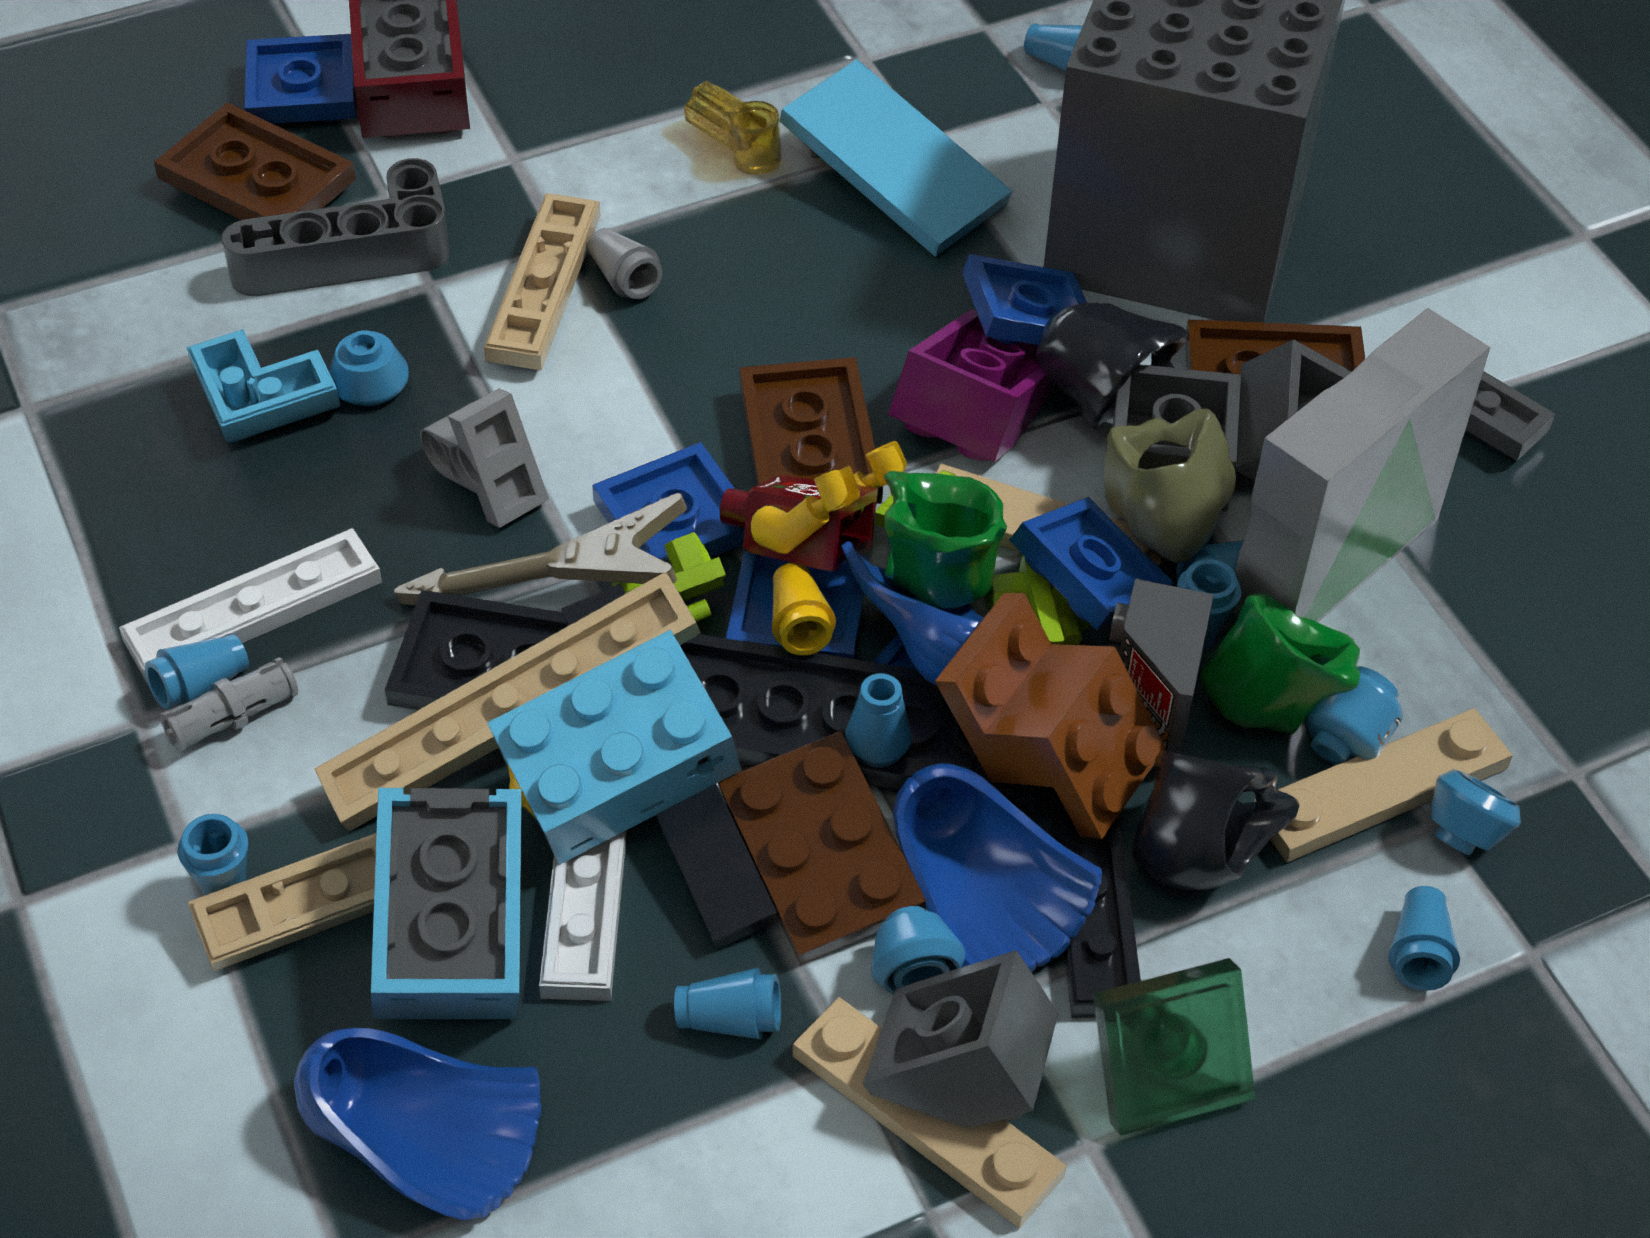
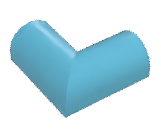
[186,329,340,442]

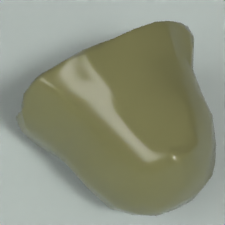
[1104,409,1236,563]

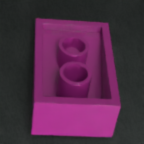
[888,309,1056,462]

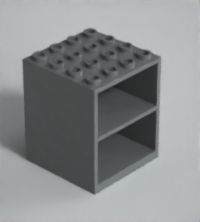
[1043,0,1345,322]

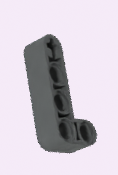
[222,158,450,296]

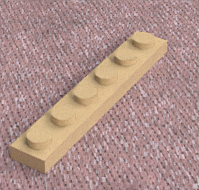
[314,572,701,832]

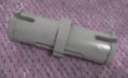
[160,657,298,752]

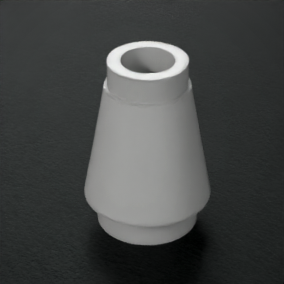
[587,228,662,299]

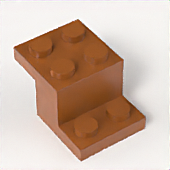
[935,593,1166,839]

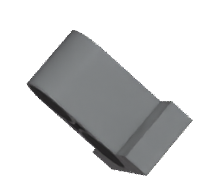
[420,388,549,528]

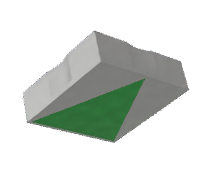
[1233,308,1491,622]

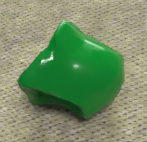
[884,471,1007,610]
[1199,592,1360,734]

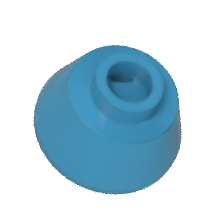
[328,330,409,407]
[1430,769,1521,855]
[871,906,966,994]

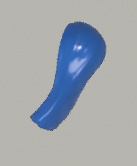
[842,541,984,686]
[893,763,1102,972]
[294,1028,542,1220]

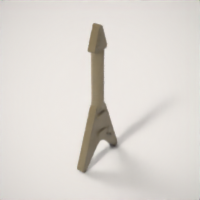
[394,493,687,605]

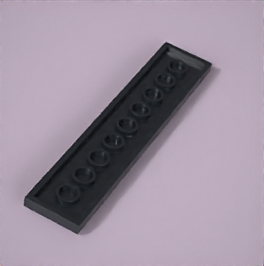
[385,590,1037,812]

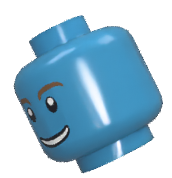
[1304,666,1403,765]

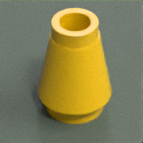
[772,563,836,655]

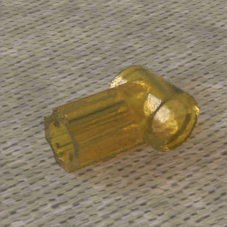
[684,80,782,175]

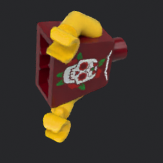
[720,441,907,572]

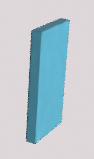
[779,59,1013,257]

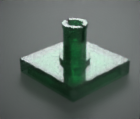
[1093,958,1256,1136]

